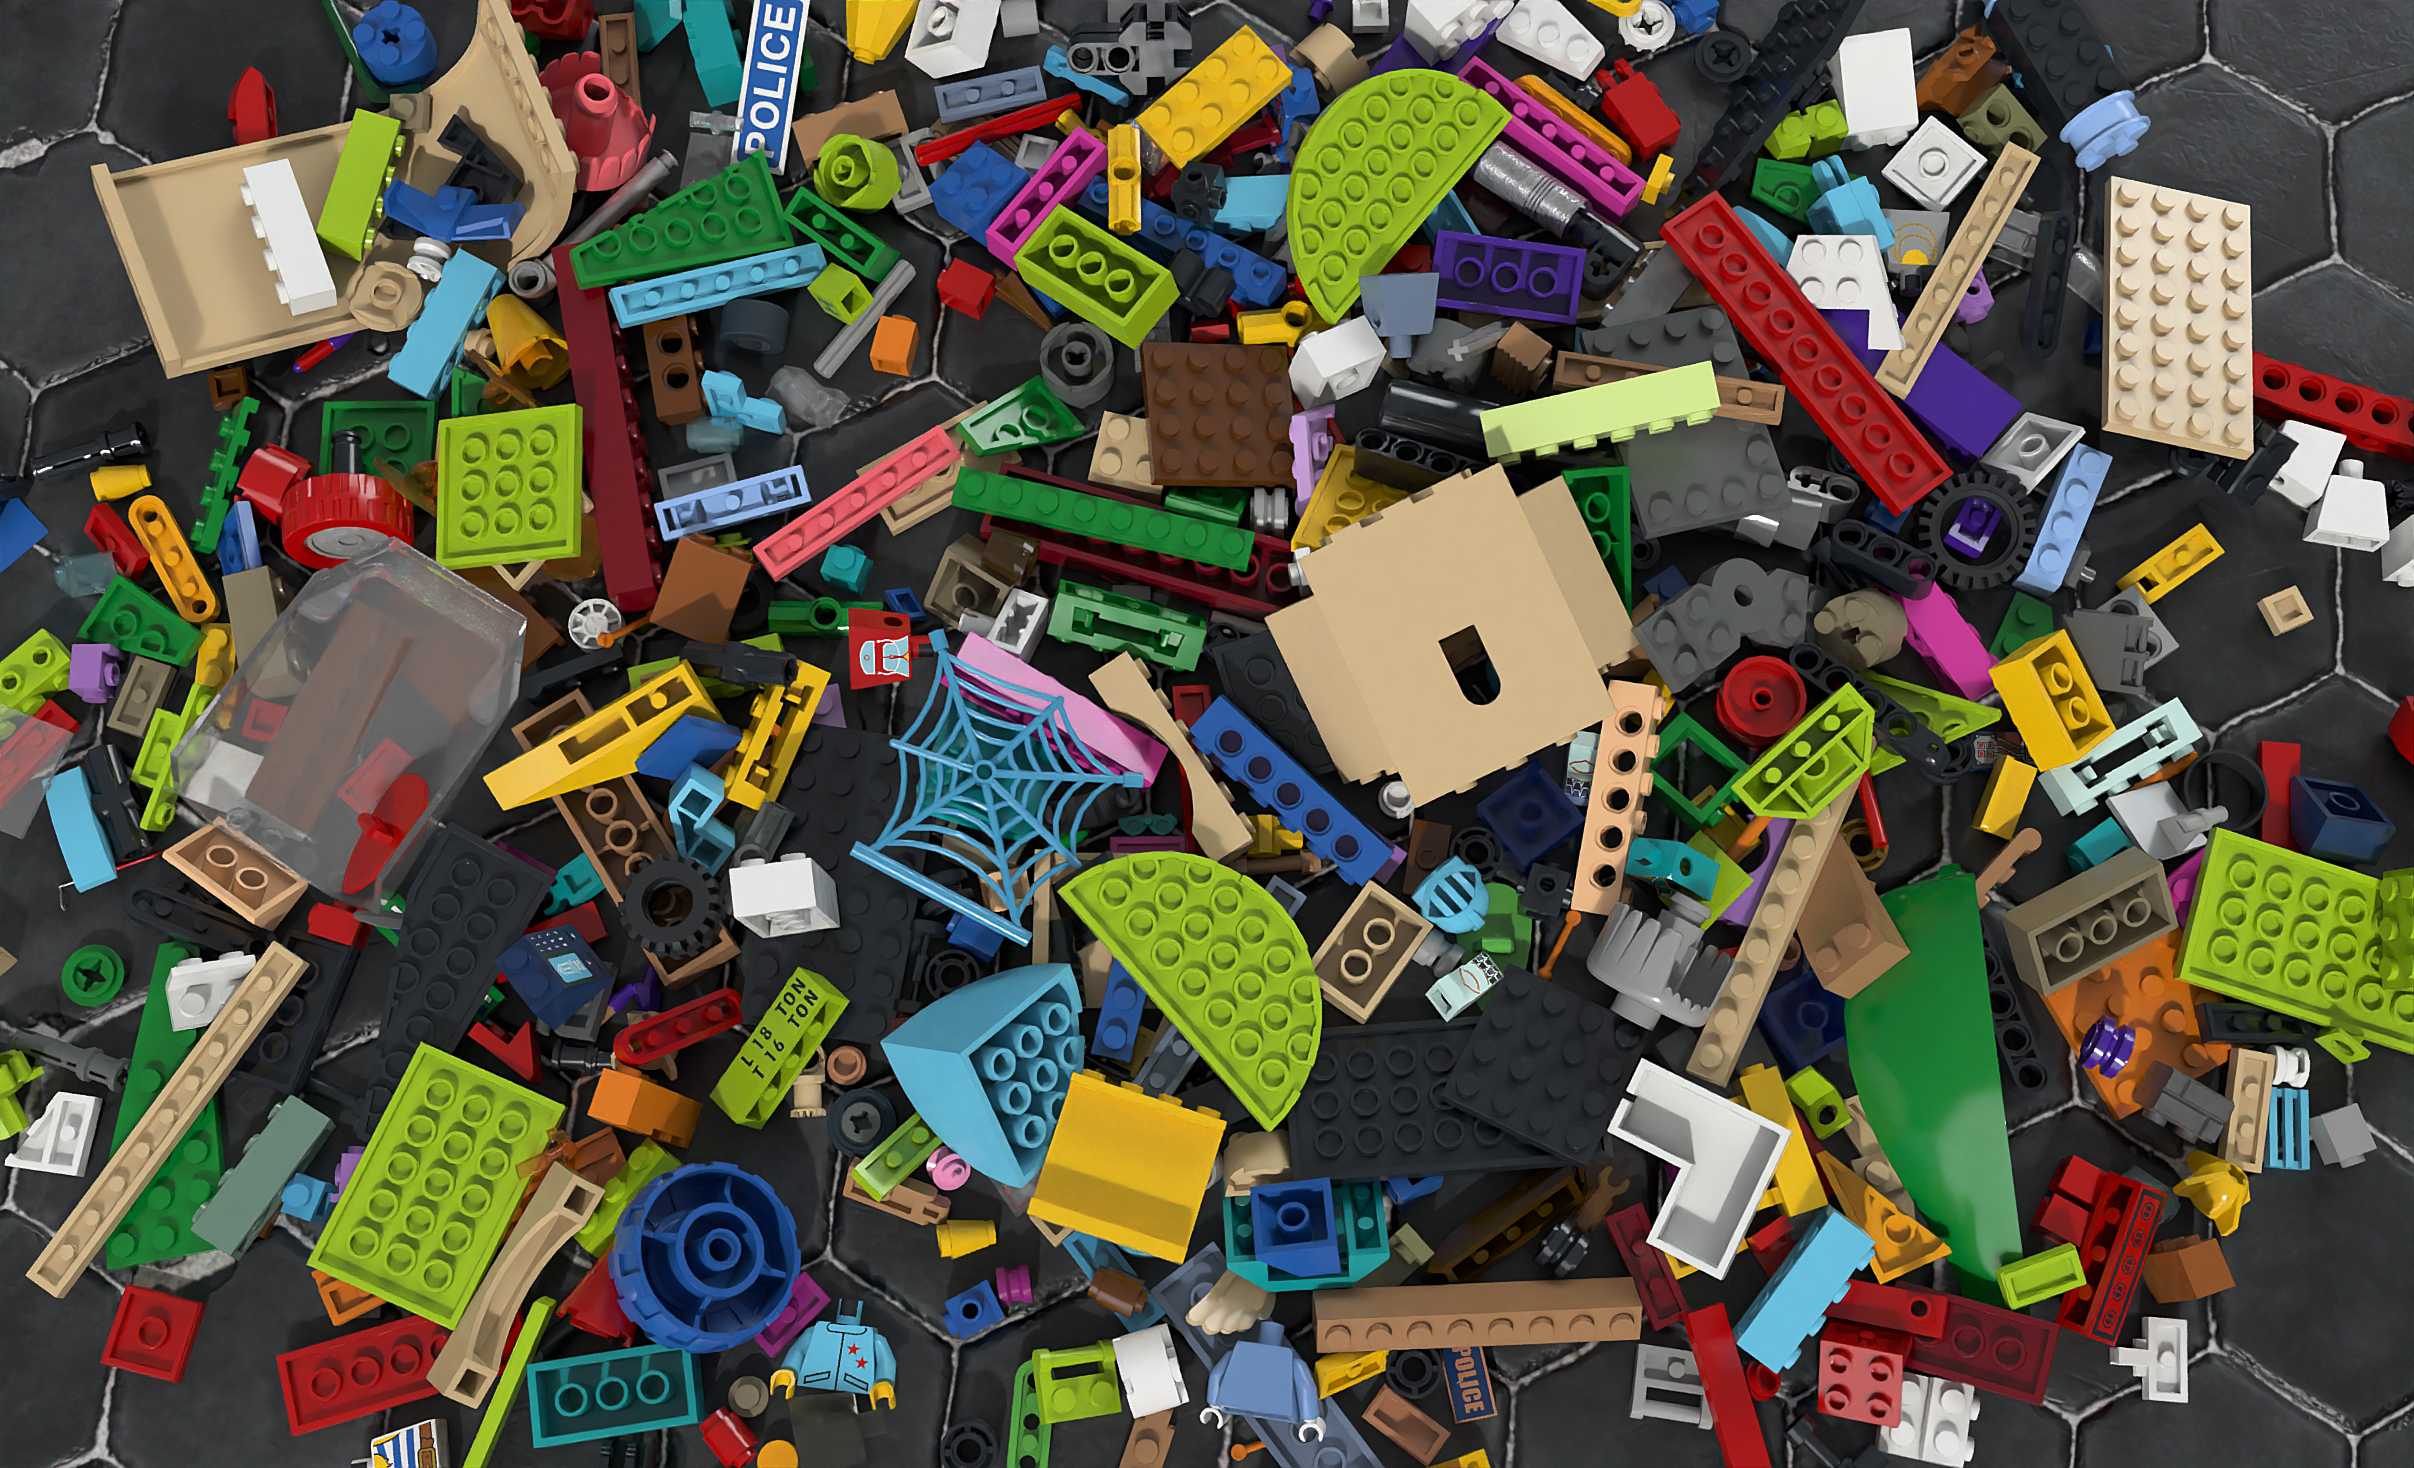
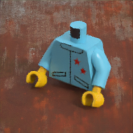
[770,1299,896,1410]

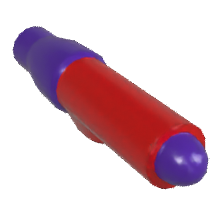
[293,332,357,373]

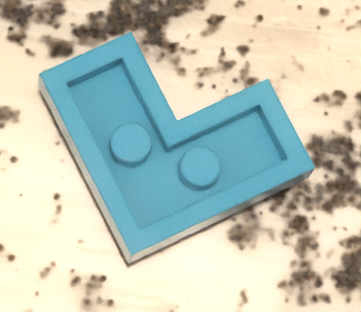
[701,370,787,435]

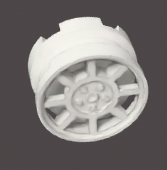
[568,599,628,654]

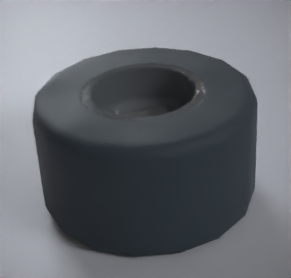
[719,299,789,354]

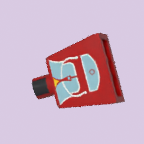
[848,608,934,689]

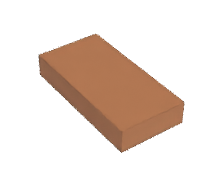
[1361,1383,1451,1467]

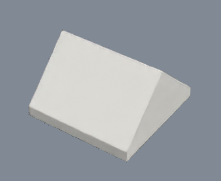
[1979,412,2086,500]

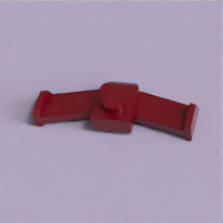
[1141,113,1283,205]

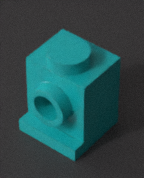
[820,544,874,596]
[2063,817,2134,875]

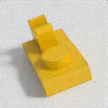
[1313,1350,1390,1400]

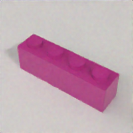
[985,126,1108,272]
[1873,574,2000,702]

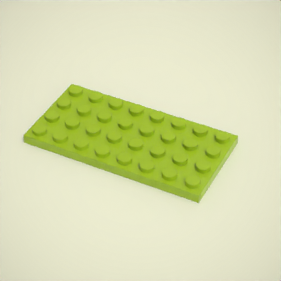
[2173,827,2414,1055]

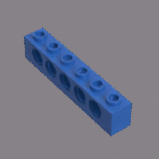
[1077,174,1287,311]
[1189,694,1394,888]

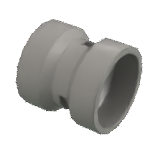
[1412,927,1466,979]

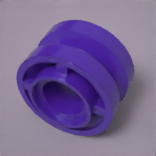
[2079,1015,2136,1079]

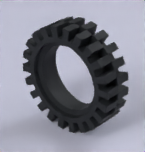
[1911,472,2037,591]

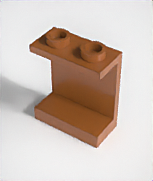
[649,531,759,645]

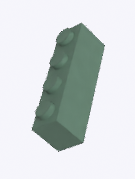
[190,1095,337,1261]

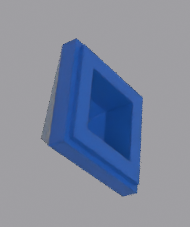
[882,587,927,623]

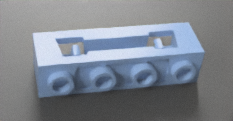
[654,464,813,543]

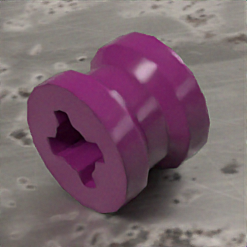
[996,1262,1034,1307]

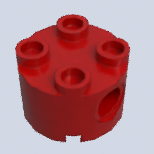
[234,442,316,528]

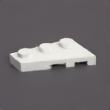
[1495,0,1605,81]

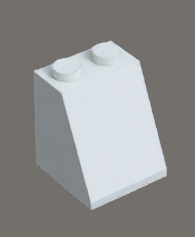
[1821,28,1919,151]

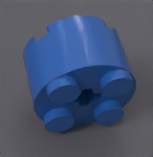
[353,0,438,88]

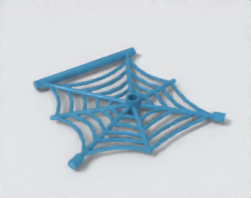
[849,629,1144,947]

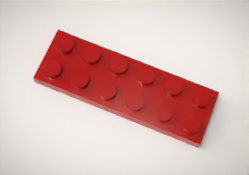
[276,1305,533,1436]

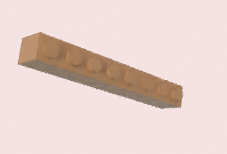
[1312,1277,1642,1353]

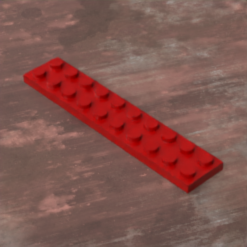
[1658,190,1954,518]

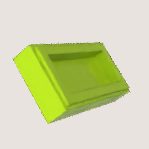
[1994,1242,2087,1311]

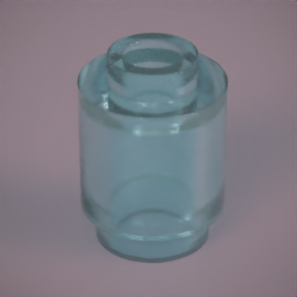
[687,416,744,453]

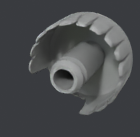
[1586,891,1736,1031]

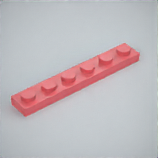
[753,424,961,582]

